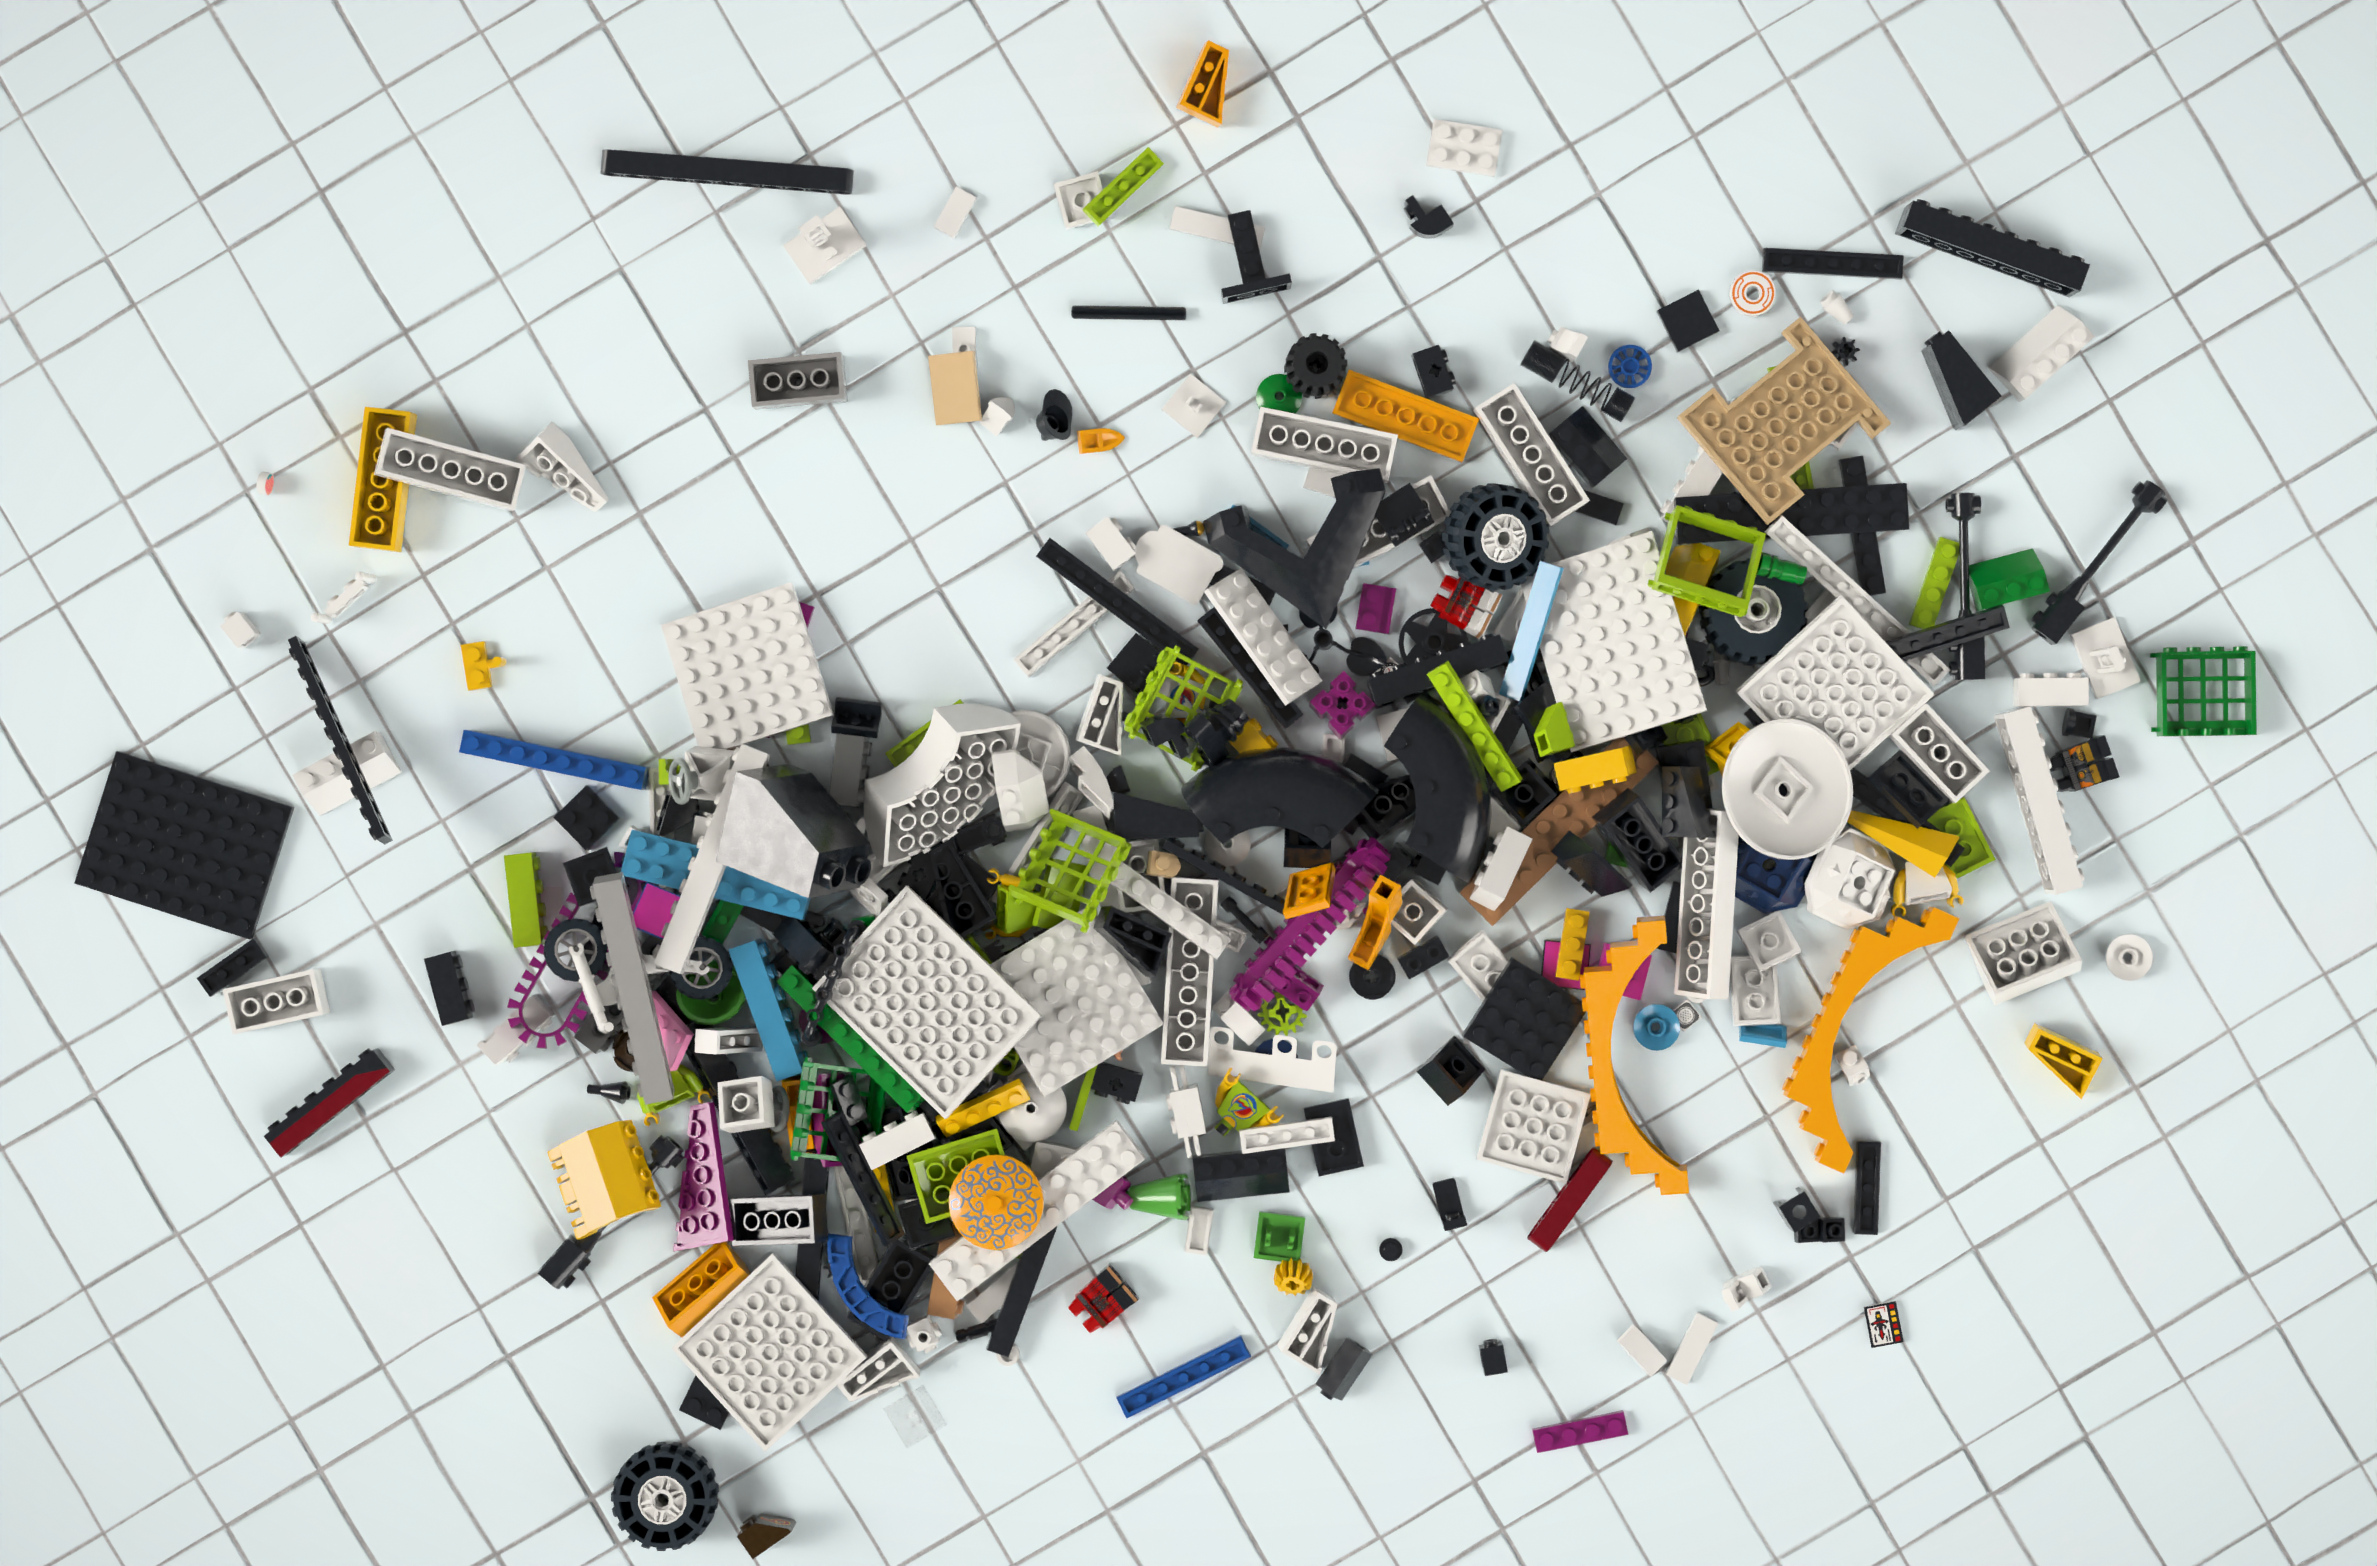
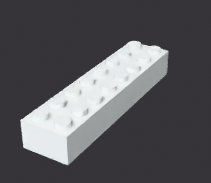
[1993,706,2084,895]
[1674,809,1739,999]
[1161,876,1219,1067]

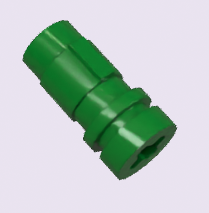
[1756,552,1807,585]

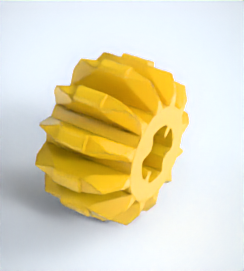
[1274,1258,1313,1297]

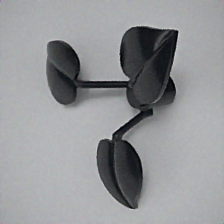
[1299,606,1387,676]

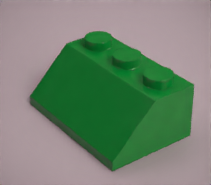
[1969,548,2050,611]

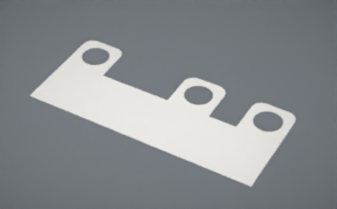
[1208,1027,1337,1092]

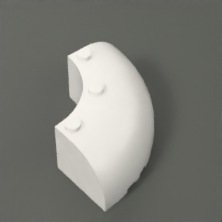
[863,704,1021,867]

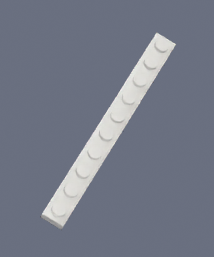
[1765,515,1950,686]

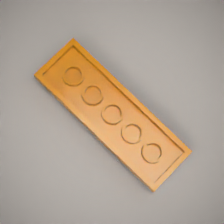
[1332,369,1479,463]

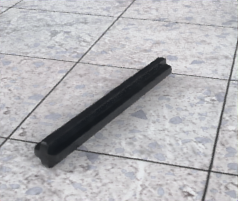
[1071,305,1186,320]

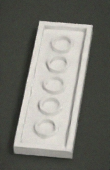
[1204,568,1322,706]

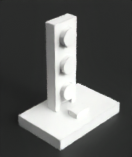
[783,206,867,285]
[2070,617,2141,699]
[847,853,900,918]

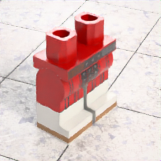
[1430,574,1503,639]

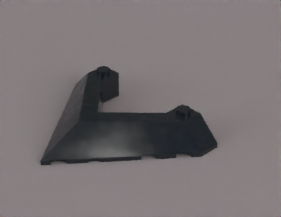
[1203,468,1386,629]

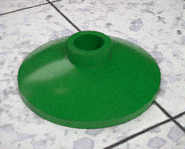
[1256,374,1302,414]

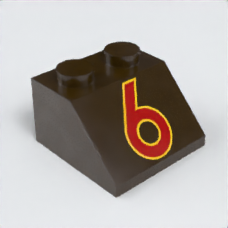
[737,1513,797,1559]

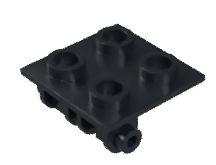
[1376,483,1434,547]
[1107,633,1160,694]

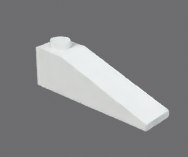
[516,422,609,512]

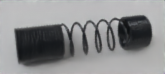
[1520,340,1635,422]

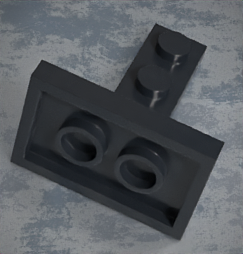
[1221,210,1292,304]

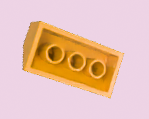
[652,1242,751,1338]

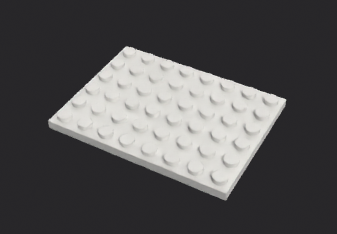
[1521,531,1708,753]
[812,886,1042,1119]

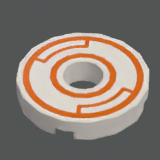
[1729,270,1776,317]

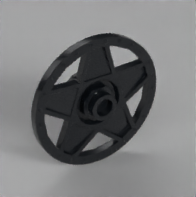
[1398,608,1468,666]

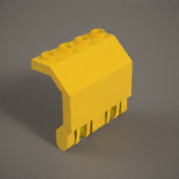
[547,1120,662,1240]

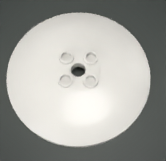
[1722,719,1853,860]

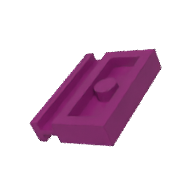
[1355,583,1396,635]

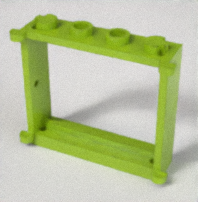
[1647,505,1766,617]

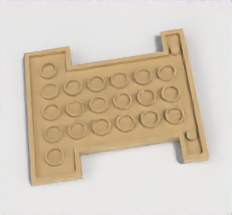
[1677,317,1891,525]

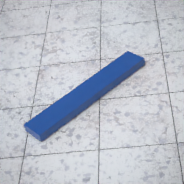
[1116,1335,1251,1419]

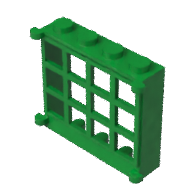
[2150,646,2257,737]
[790,1057,886,1162]

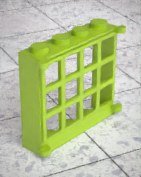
[1124,645,1243,772]
[1008,808,1132,933]

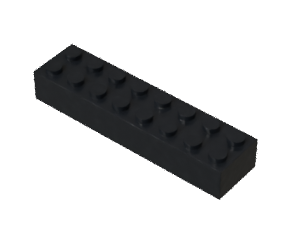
[1895,199,2090,298]

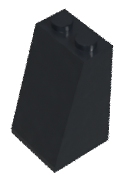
[1921,330,2002,430]
[1113,793,1204,839]

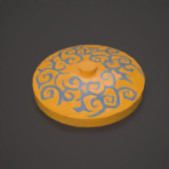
[949,1154,1044,1250]

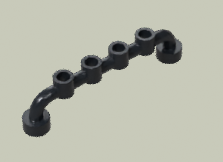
[802,920,868,1046]

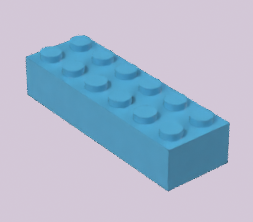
[729,938,809,1082]

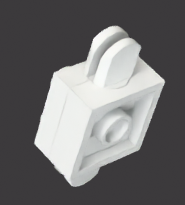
[1166,1065,1206,1158]

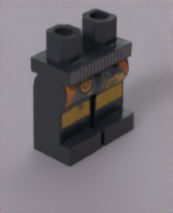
[2049,735,2120,792]

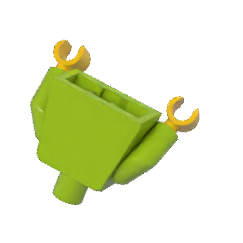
[637,1064,711,1127]

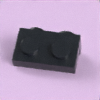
[831,697,882,738]

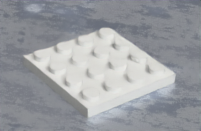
[1476,1069,1591,1184]

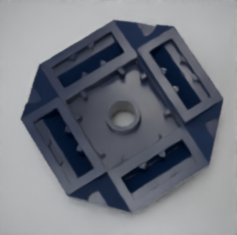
[1735,836,1818,914]

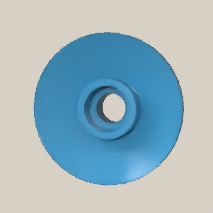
[1633,1004,1680,1051]

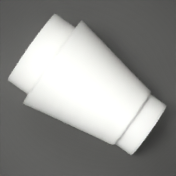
[1820,290,1854,325]

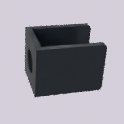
[1773,1187,1820,1233]

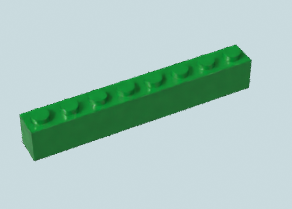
[777,964,925,1113]

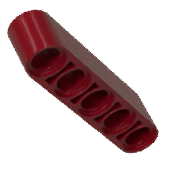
[1527,1147,1613,1252]

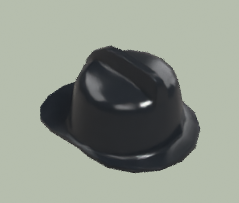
[1036,389,1072,441]

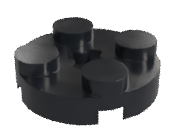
[1349,954,1396,1000]

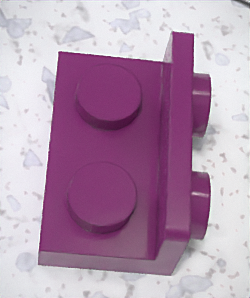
[1274,966,1324,1011]

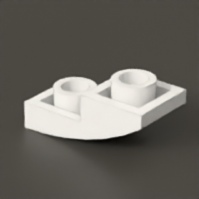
[1617,1325,1667,1377]

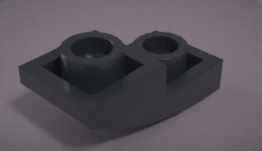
[1794,1217,1845,1243]

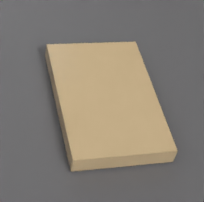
[928,351,982,425]

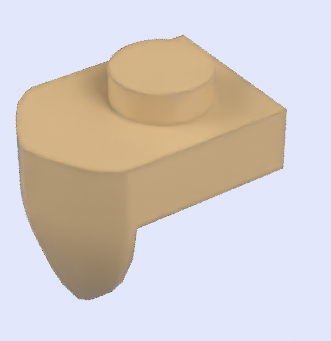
[1146,850,1181,878]

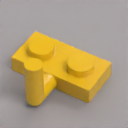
[461,641,506,691]

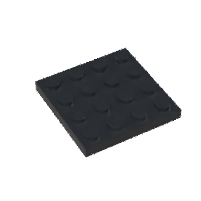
[1462,957,1586,1080]

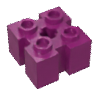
[1309,671,1376,740]

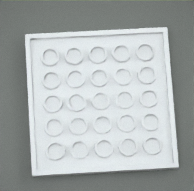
[661,582,834,749]
[1735,595,1935,770]
[990,908,1164,1097]
[672,1253,868,1452]

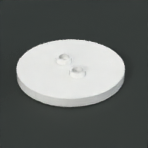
[995,710,1071,797]

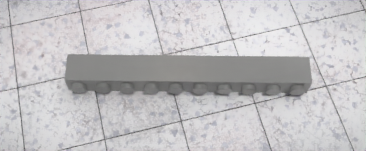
[590,872,675,1105]

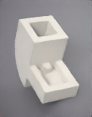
[1211,991,1266,1046]
[1721,1266,1772,1312]

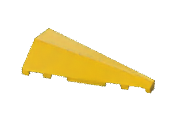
[1847,810,1960,878]

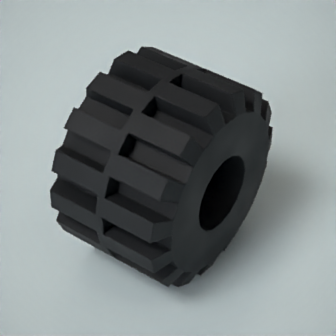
[1284,333,1348,399]

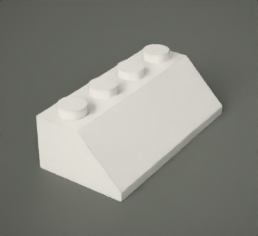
[1988,305,2095,402]
[292,731,402,816]

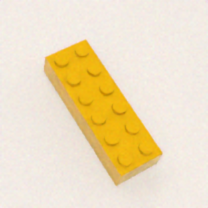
[349,407,417,553]

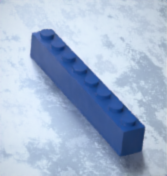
[459,730,650,790]

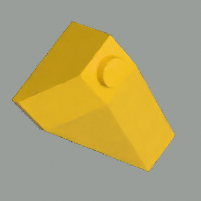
[1666,543,1721,635]

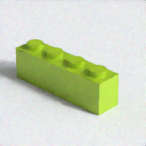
[504,852,548,948]

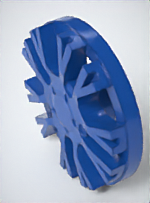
[1608,345,1652,389]

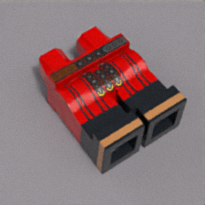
[1068,1263,1139,1333]

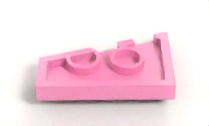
[651,991,694,1071]

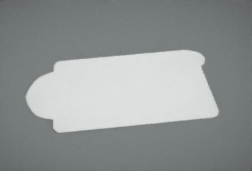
[1135,524,1223,605]

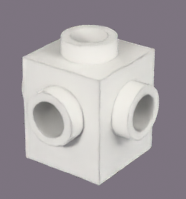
[907,1315,942,1353]

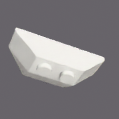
[992,749,1049,832]

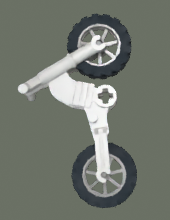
[544,918,733,1034]

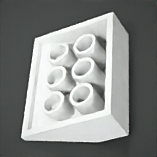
[1965,901,2082,1005]

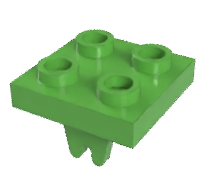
[1253,1211,1305,1262]

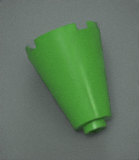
[1126,1173,1191,1220]

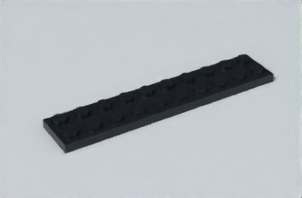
[1674,483,1909,545]

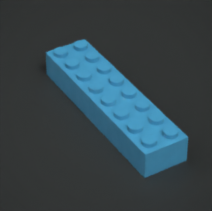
[621,830,811,920]

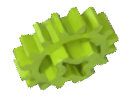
[1257,991,1307,1036]

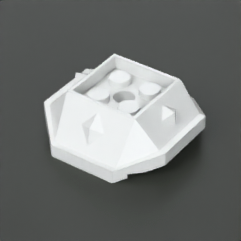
[1804,827,1898,930]

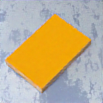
[1283,863,1336,919]

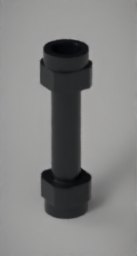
[1220,895,1269,944]

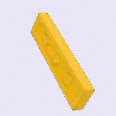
[935,1078,1030,1138]

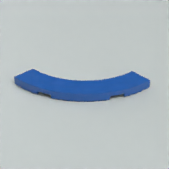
[827,1233,909,1339]

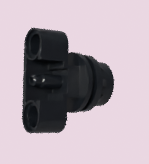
[1183,699,1249,767]

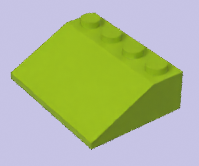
[907,1129,1005,1224]

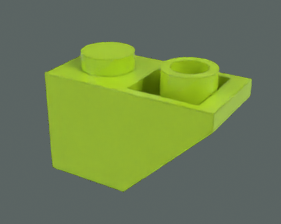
[1534,702,1575,757]

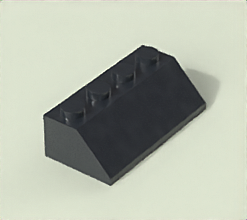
[881,1105,934,1201]
[1192,1148,1290,1202]

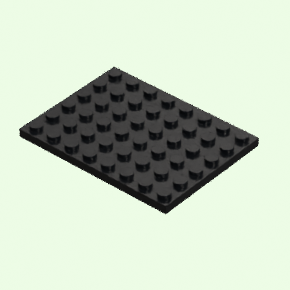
[74,751,295,940]

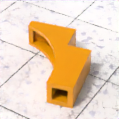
[1348,875,1402,970]

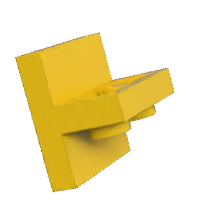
[1704,721,1750,777]

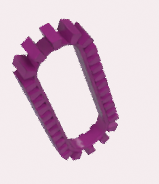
[1229,837,1391,1012]
[507,852,651,1049]

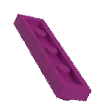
[1532,1410,1628,1453]

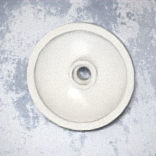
[998,1072,1067,1142]

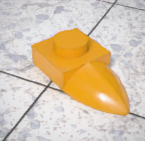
[1077,428,1125,454]

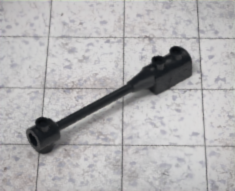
[2031,480,2168,645]
[1945,493,1985,680]
[537,1135,684,1289]

